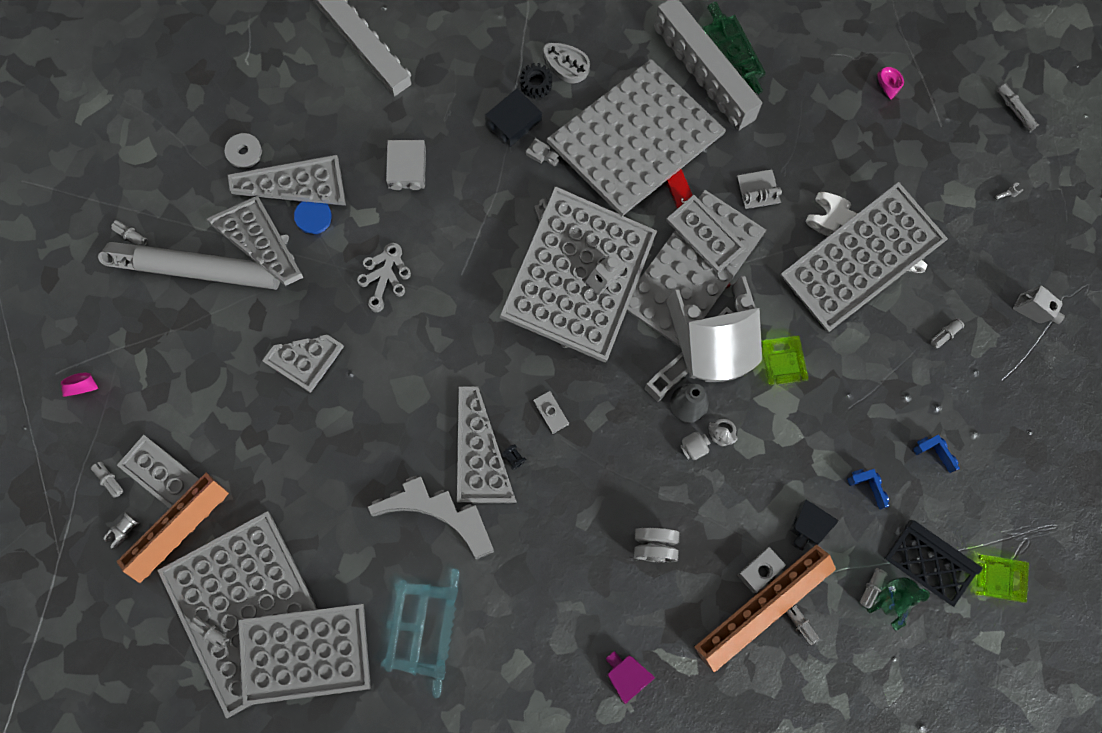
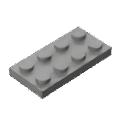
[666,195,746,274]
[117,435,199,508]

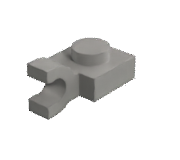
[526,138,559,167]

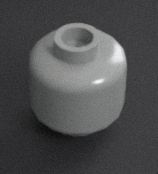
[680,431,711,460]

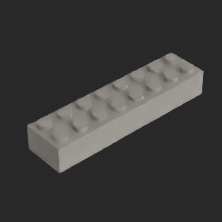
[654,0,763,131]

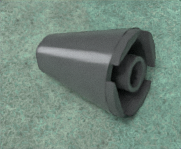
[670,384,708,423]

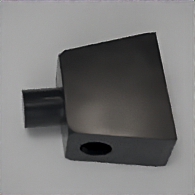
[790,499,839,551]

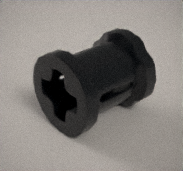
[501,444,526,470]

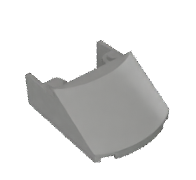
[666,276,762,382]

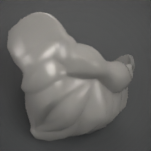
[708,418,738,446]

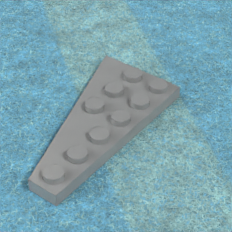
[228,155,346,206]

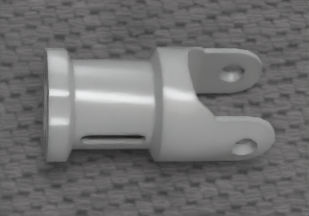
[103,512,140,549]

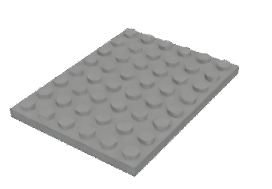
[547,59,726,217]
[500,186,657,363]
[158,511,318,718]

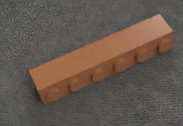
[117,472,229,583]

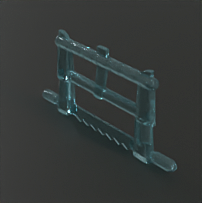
[380,569,459,698]

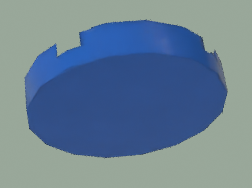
[294,201,332,234]

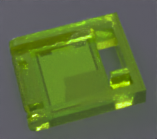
[761,336,808,386]
[976,555,1029,603]

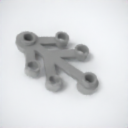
[357,243,411,312]

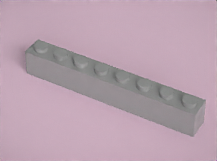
[312,0,412,97]

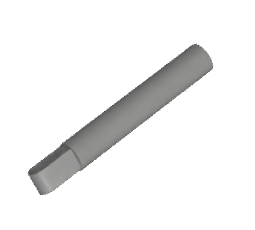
[98,242,280,290]

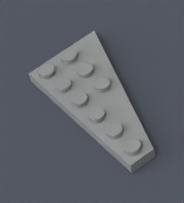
[206,196,303,286]
[457,387,517,503]

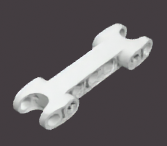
[806,192,927,273]

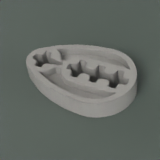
[543,43,590,83]

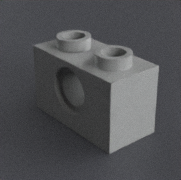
[737,547,786,593]

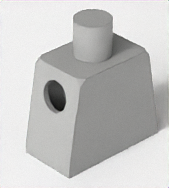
[585,252,627,295]
[1013,286,1065,324]

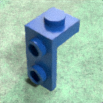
[913,434,960,473]
[847,469,889,510]

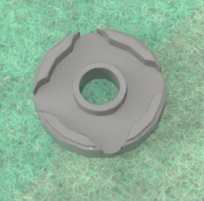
[224,133,262,169]

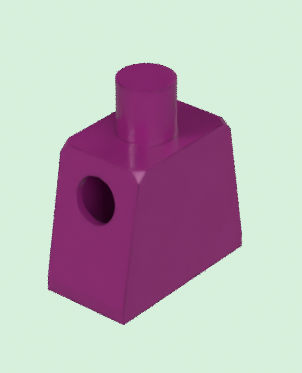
[605,651,655,704]

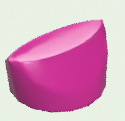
[877,67,904,99]
[61,372,99,397]

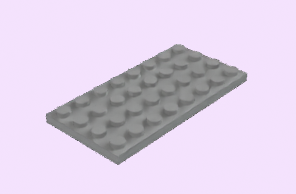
[780,182,948,333]
[627,190,766,348]

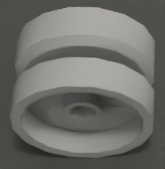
[634,528,679,563]

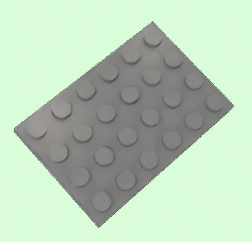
[238,604,371,706]

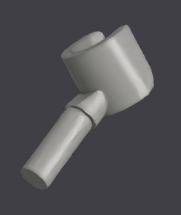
[995,183,1023,200]

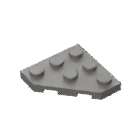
[262,335,344,393]

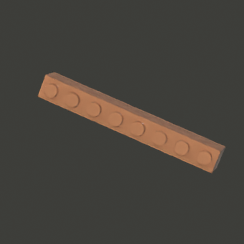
[695,544,836,672]

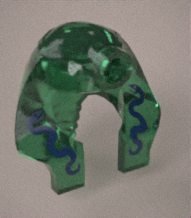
[867,577,930,632]

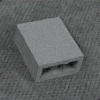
[386,140,426,190]

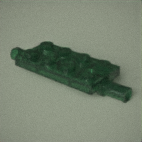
[703,2,766,95]

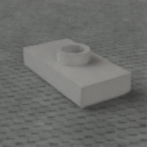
[533,391,569,434]

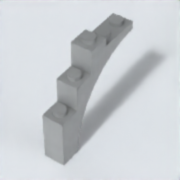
[368,476,494,559]

